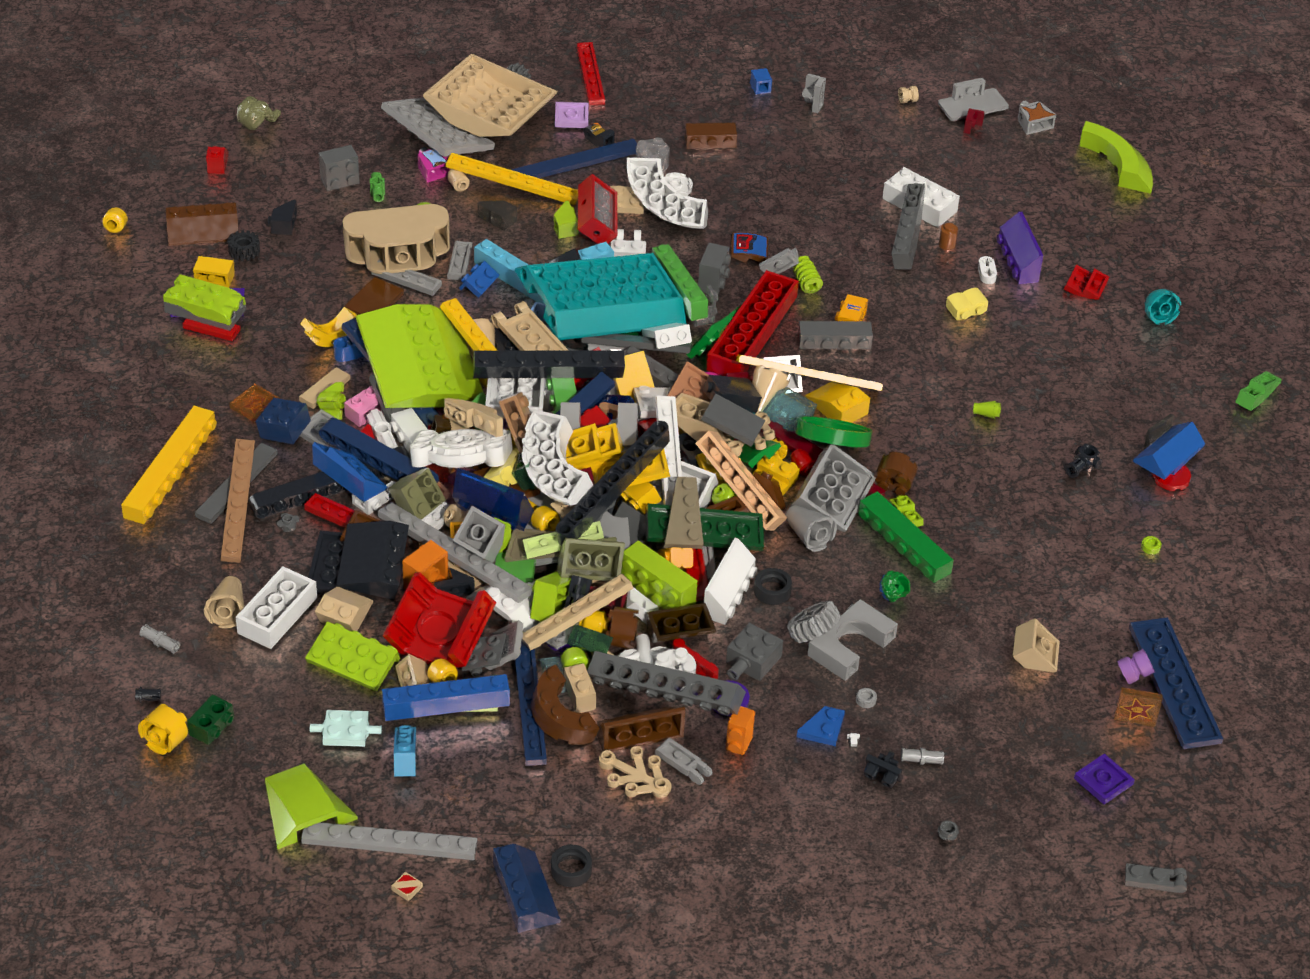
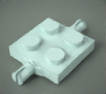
[310,710,382,747]

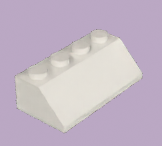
[704,538,757,625]

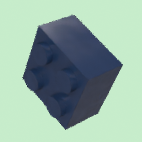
[256,398,311,444]

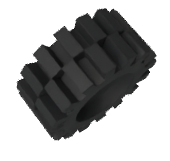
[227,230,260,261]

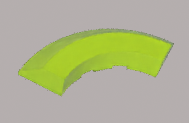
[1079,121,1153,194]

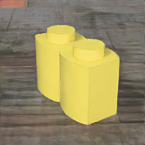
[946,288,988,320]

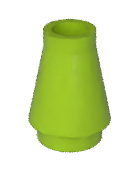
[973,400,1001,419]

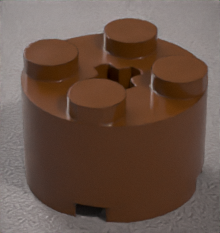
[874,451,918,496]
[605,606,639,649]

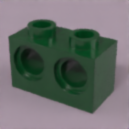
[187,694,234,745]

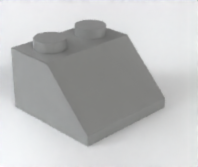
[453,506,505,562]

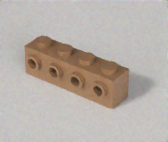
[499,392,532,466]

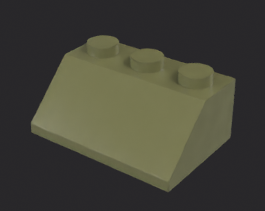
[557,538,625,581]

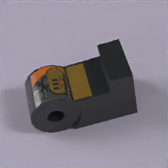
[583,122,615,147]

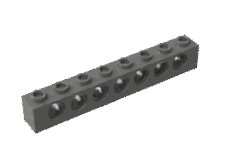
[587,651,746,715]

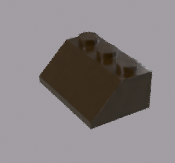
[647,603,716,643]

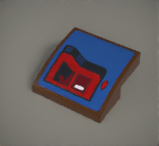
[730,232,768,263]

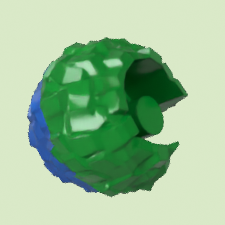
[879,570,910,602]

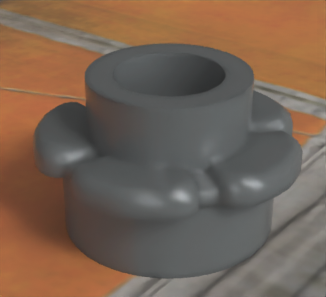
[937,821,959,841]

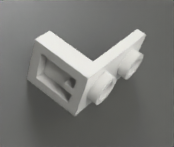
[352,481,395,515]

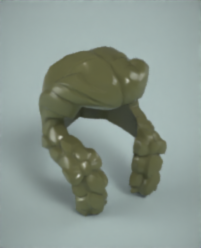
[236,96,281,130]

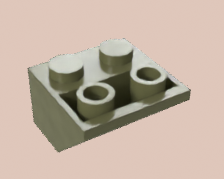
[388,468,446,520]

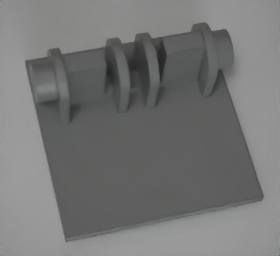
[462,633,507,678]

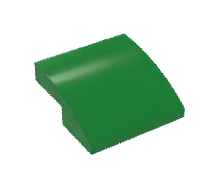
[738,437,781,468]

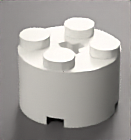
[655,648,696,691]

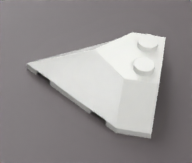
[466,579,539,633]

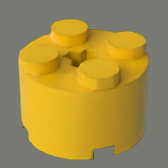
[138,703,188,755]

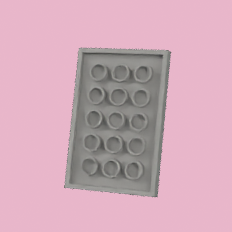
[381,97,495,157]

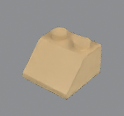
[315,587,373,632]
[1013,618,1060,673]

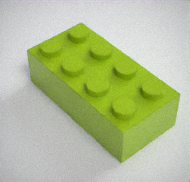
[621,540,698,609]

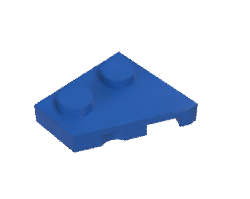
[797,706,845,747]

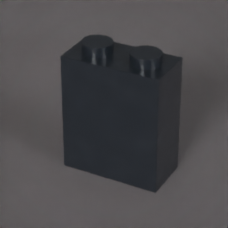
[703,375,762,413]

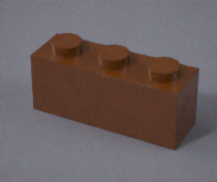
[685,123,737,149]

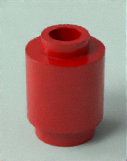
[790,449,815,476]

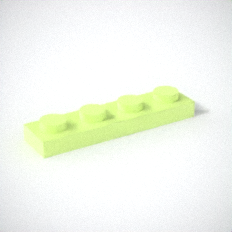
[523,521,604,559]

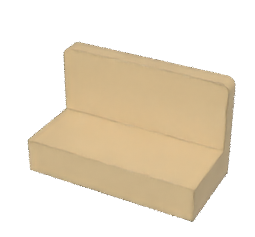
[395,654,432,687]

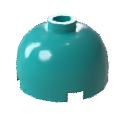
[1144,288,1181,325]

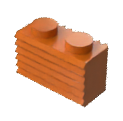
[725,706,755,755]

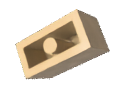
[564,663,596,713]

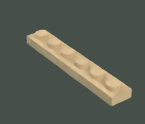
[522,574,633,651]

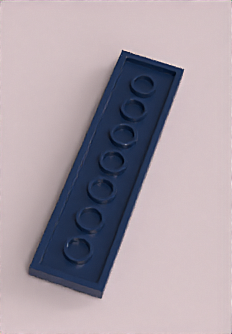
[1129,617,1223,749]

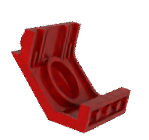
[383,572,497,668]

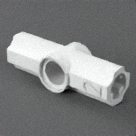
[366,409,398,449]

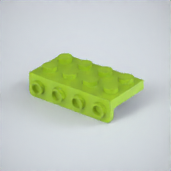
[305,621,400,692]

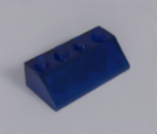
[452,468,534,531]

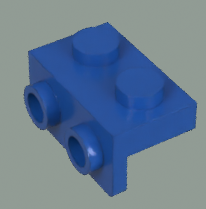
[459,261,500,298]

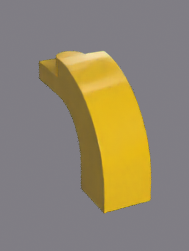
[300,307,357,347]

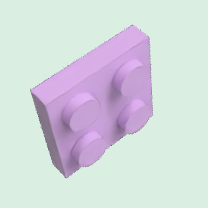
[555,102,589,129]

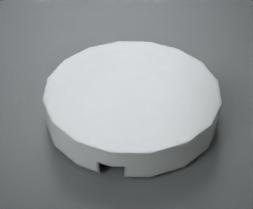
[664,172,693,197]

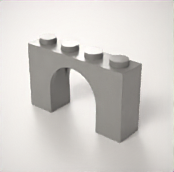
[560,402,638,452]
[808,599,898,681]

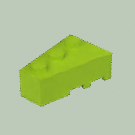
[530,571,571,622]

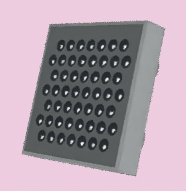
[485,620,524,670]

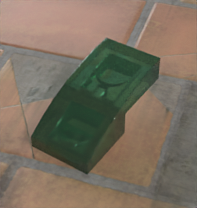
[567,625,613,654]

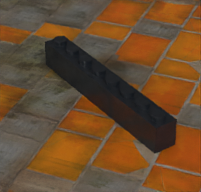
[473,350,625,378]

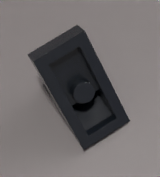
[434,568,475,597]

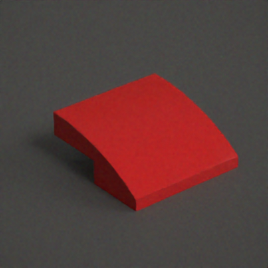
[1064,264,1109,300]

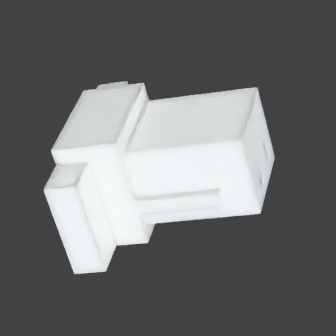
[847,733,860,747]

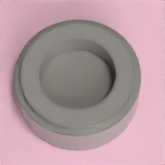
[856,688,877,708]

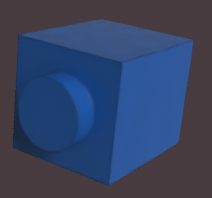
[750,68,772,95]

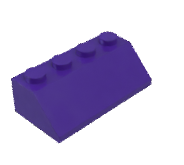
[997,212,1043,284]

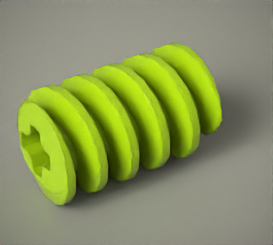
[792,256,823,293]

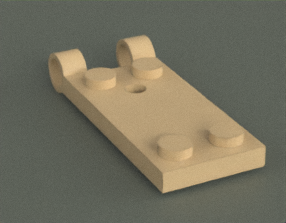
[491,301,568,351]

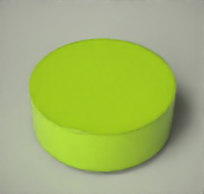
[1141,536,1162,555]

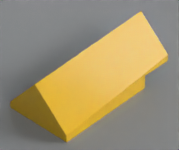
[566,423,625,465]

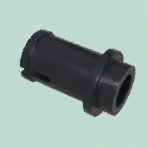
[135,686,161,703]

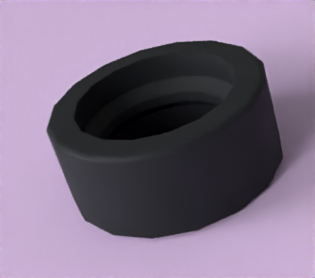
[754,568,792,605]
[551,844,592,887]

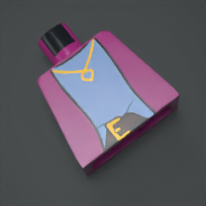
[418,147,451,183]

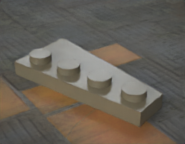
[663,477,704,549]
[505,528,559,562]

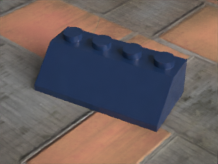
[493,844,561,933]

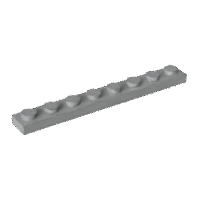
[301,823,477,860]

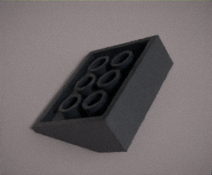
[336,521,409,600]

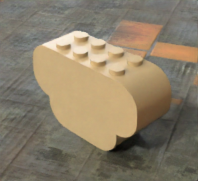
[343,204,450,274]

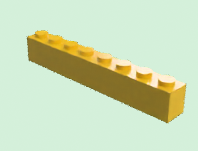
[121,406,217,524]

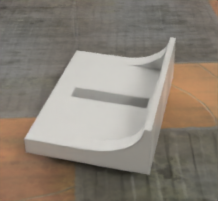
[626,587,659,624]

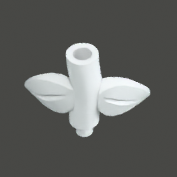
[618,634,671,665]

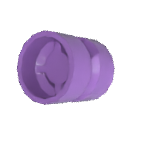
[1117,649,1155,685]

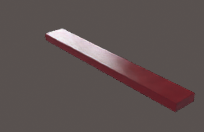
[760,416,886,498]

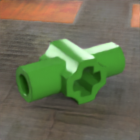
[370,172,385,202]

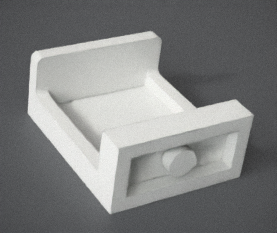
[642,323,692,349]

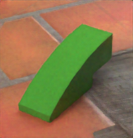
[1235,371,1282,411]

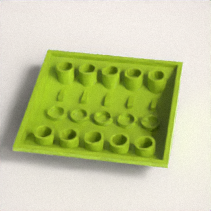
[356,304,483,408]

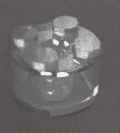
[636,137,670,173]

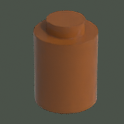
[939,223,958,250]

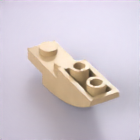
[444,398,503,437]

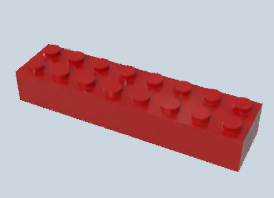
[707,270,799,376]

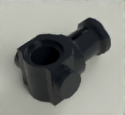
[1064,443,1102,478]

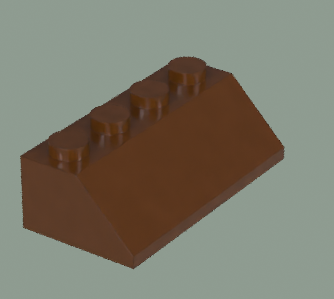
[166,203,239,246]
[597,705,686,752]

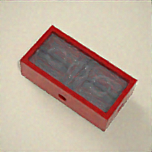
[578,174,618,244]

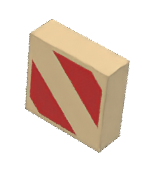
[391,872,423,901]

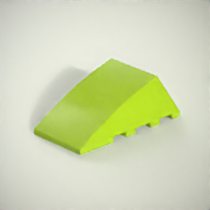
[265,764,358,850]

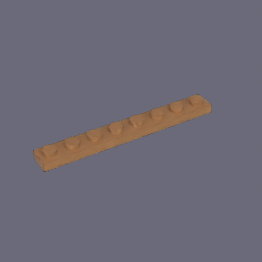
[221,439,255,563]

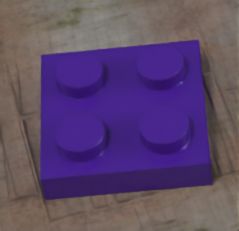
[1074,753,1135,804]

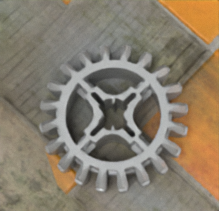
[787,601,841,643]

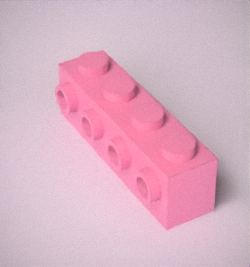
[344,386,383,427]

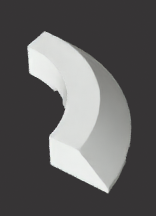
[627,158,708,229]
[522,410,594,506]

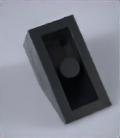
[268,200,297,235]

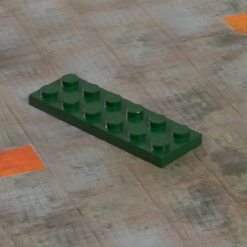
[646,503,764,551]

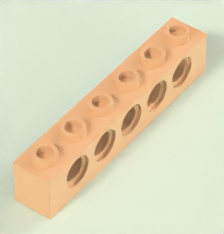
[695,431,787,531]

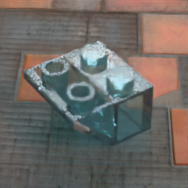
[763,387,817,431]

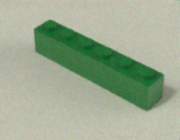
[858,491,954,583]

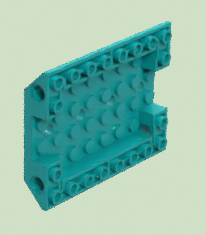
[515,253,686,340]

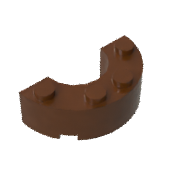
[531,664,599,745]

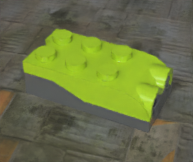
[163,274,247,331]

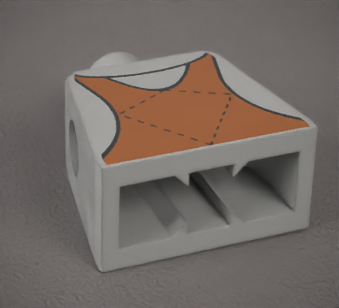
[1018,101,1056,135]

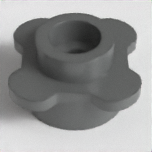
[277,513,300,532]

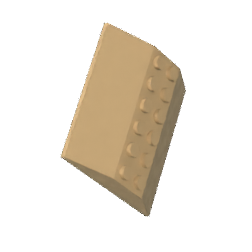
[423,54,557,137]

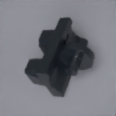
[564,575,592,608]
[864,751,903,789]

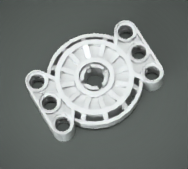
[410,429,512,468]

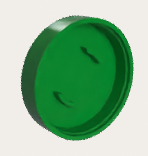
[795,416,872,447]

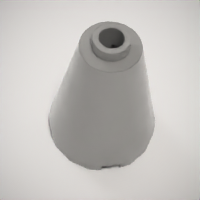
[786,505,837,552]

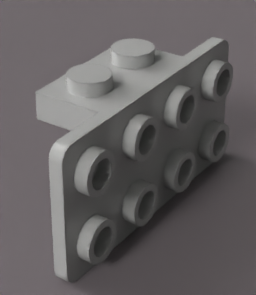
[938,78,1009,121]

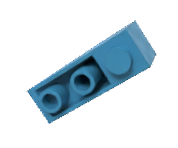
[394,725,416,777]

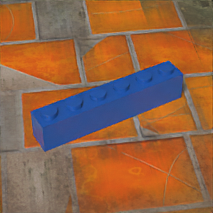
[382,674,510,721]

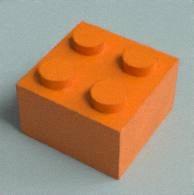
[402,540,448,590]

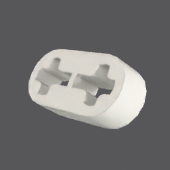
[978,256,997,284]

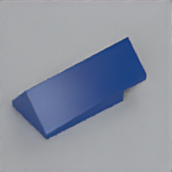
[1133,421,1205,480]
[312,442,388,502]

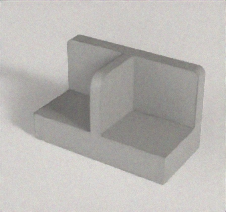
[802,74,826,113]

